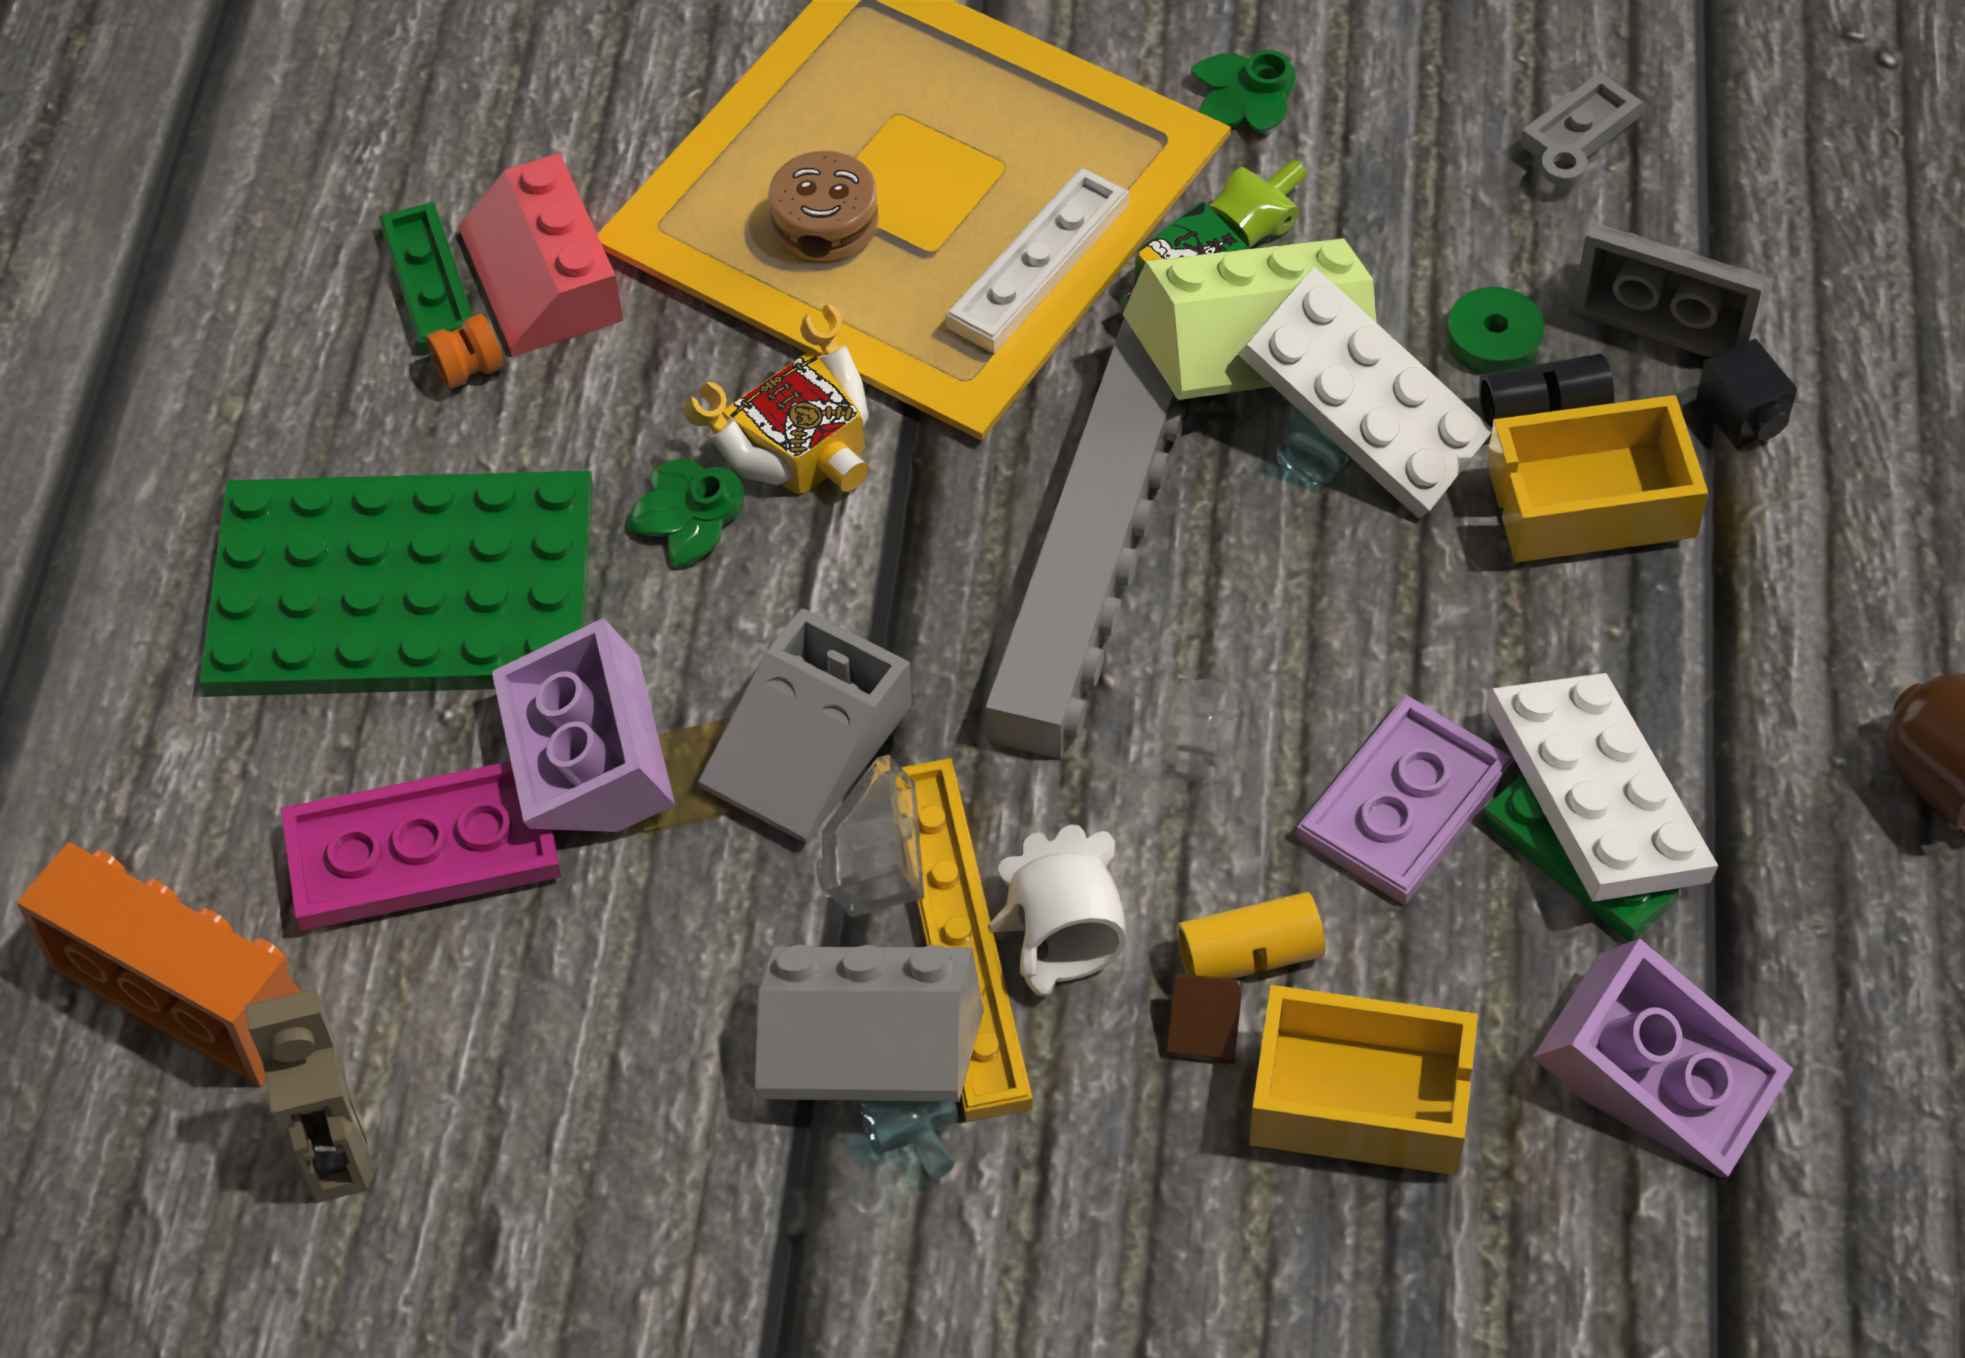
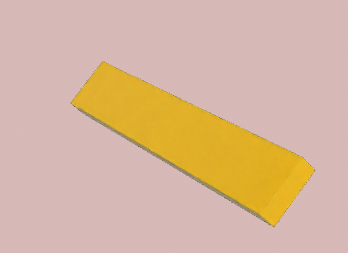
[888,758,1033,1122]

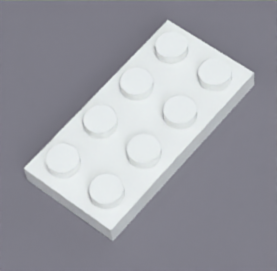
[1238,266,1492,519]
[1486,673,1718,902]

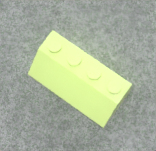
[1123,238,1377,400]

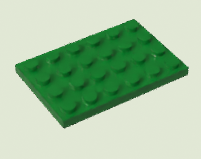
[200,470,594,697]

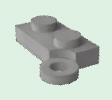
[1520,72,1643,186]

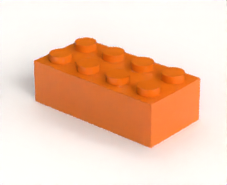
[16,841,300,1087]

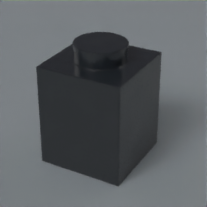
[1696,338,1797,449]

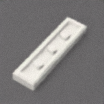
[945,167,1129,354]

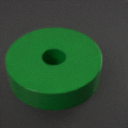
[1446,287,1544,374]

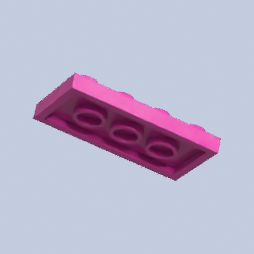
[281,761,561,931]

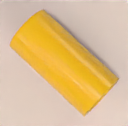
[1177,892,1325,979]

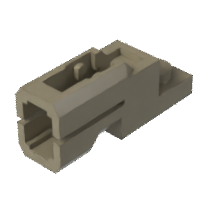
[244,988,374,1203]

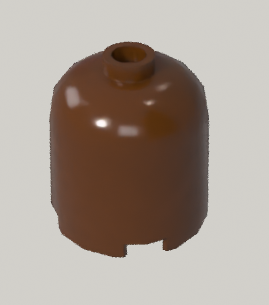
[1884,673,1965,836]

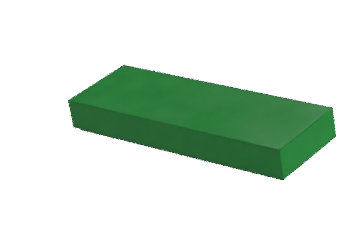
[378,201,473,356]

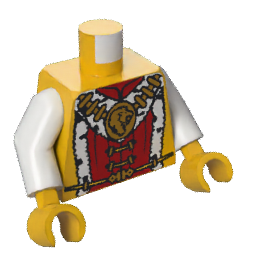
[683,304,869,494]

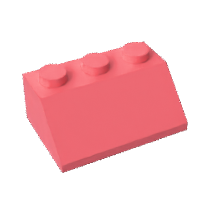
[458,153,623,357]

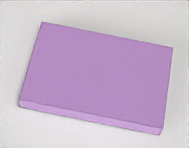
[1296,695,1514,906]

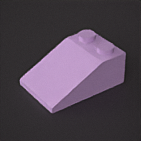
[1532,938,1793,1178]

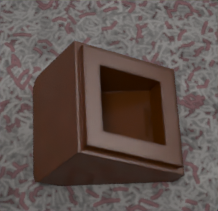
[1167,974,1243,1064]

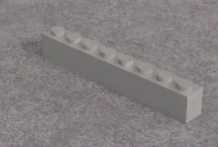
[986,320,1186,760]

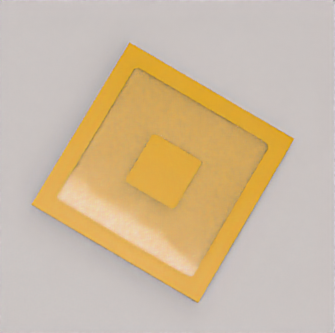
[597,0,1231,441]

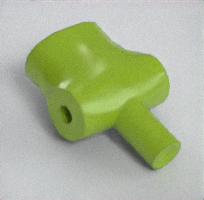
[1208,159,1307,249]

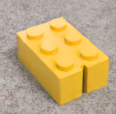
[1487,395,1708,563]
[1249,985,1478,1176]

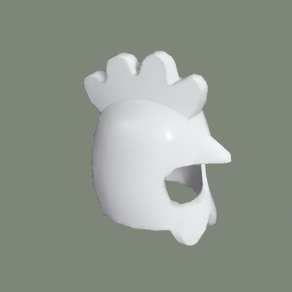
[990,825,1126,997]

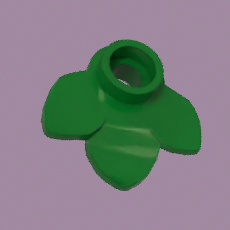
[1191,50,1296,133]
[627,459,744,569]

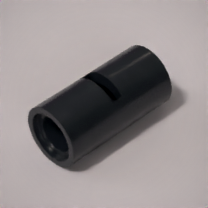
[1479,354,1615,428]

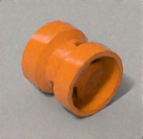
[425,313,504,390]

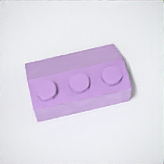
[492,618,675,832]

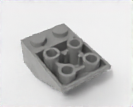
[698,608,912,844]

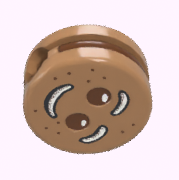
[769,151,879,262]

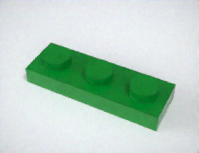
[1482,774,1679,942]

